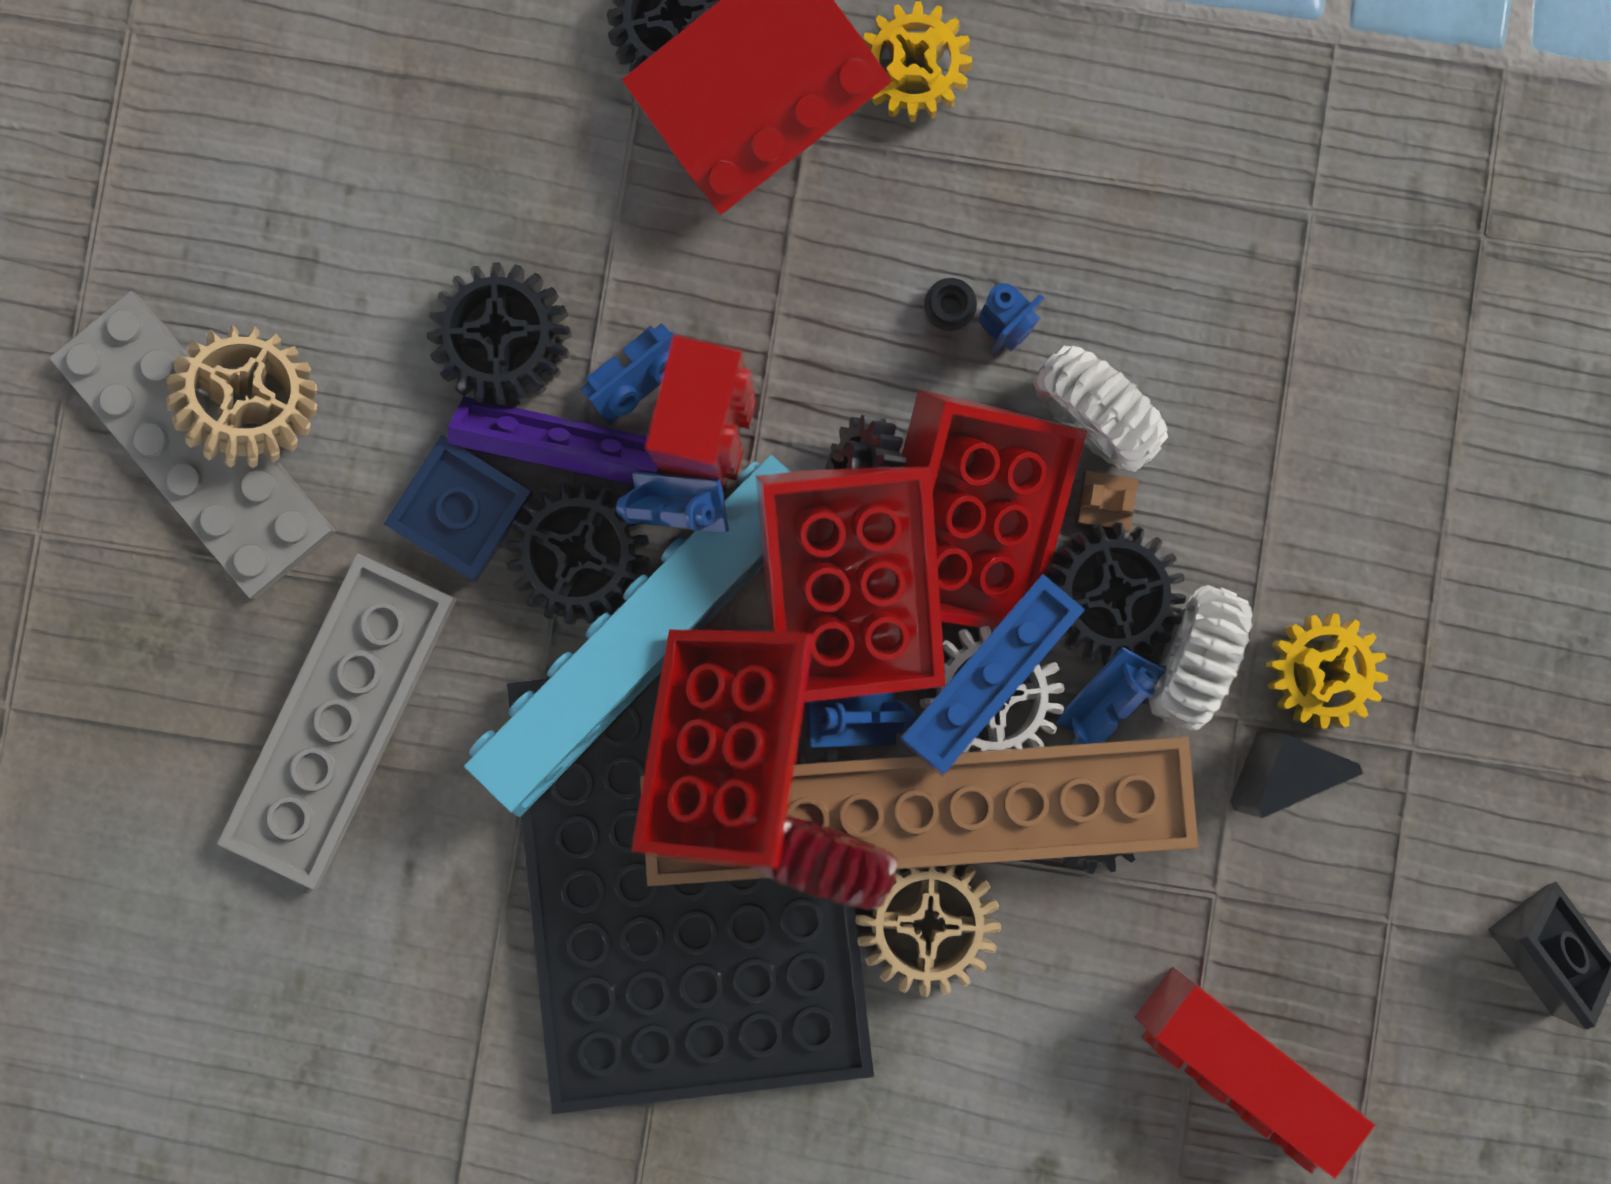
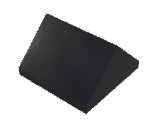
[1230,732,1364,818]
[1488,881,1611,1030]

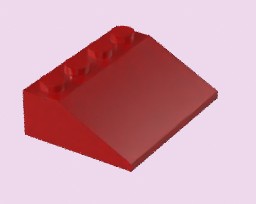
[622,0,893,216]
[901,390,1087,630]
[756,466,946,702]
[632,629,814,869]

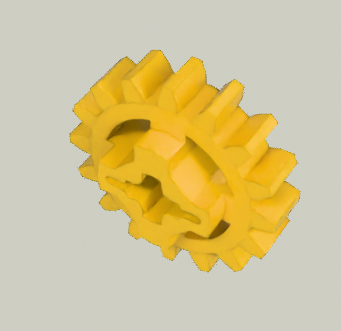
[863,1,972,122]
[1266,613,1388,729]

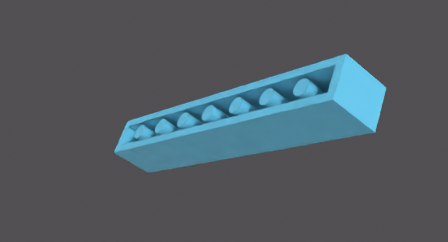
[464,455,790,817]

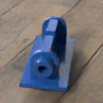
[979,283,1044,356]
[580,323,674,425]
[616,472,729,533]
[1055,647,1165,744]
[806,692,915,748]

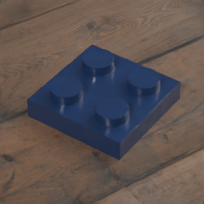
[384,435,534,582]

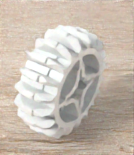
[1033,345,1168,472]
[1149,585,1252,730]
[920,626,1065,752]

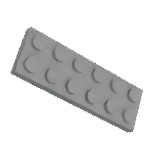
[50,291,336,599]
[217,553,457,890]

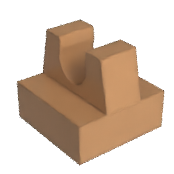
[1075,470,1139,533]

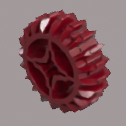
[752,815,897,909]

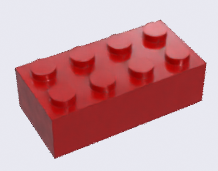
[645,335,756,492]
[1134,967,1376,1179]

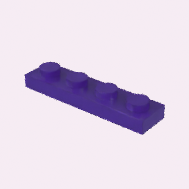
[447,396,661,486]

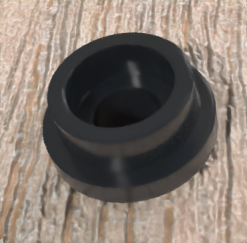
[924,278,977,331]

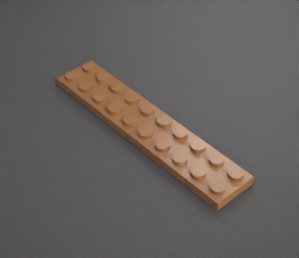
[640,737,1198,886]

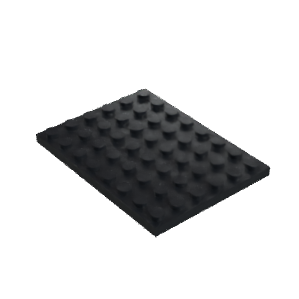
[507,672,874,1114]

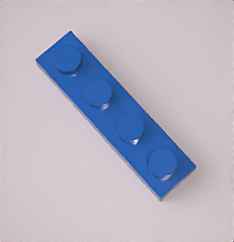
[900,574,1085,776]

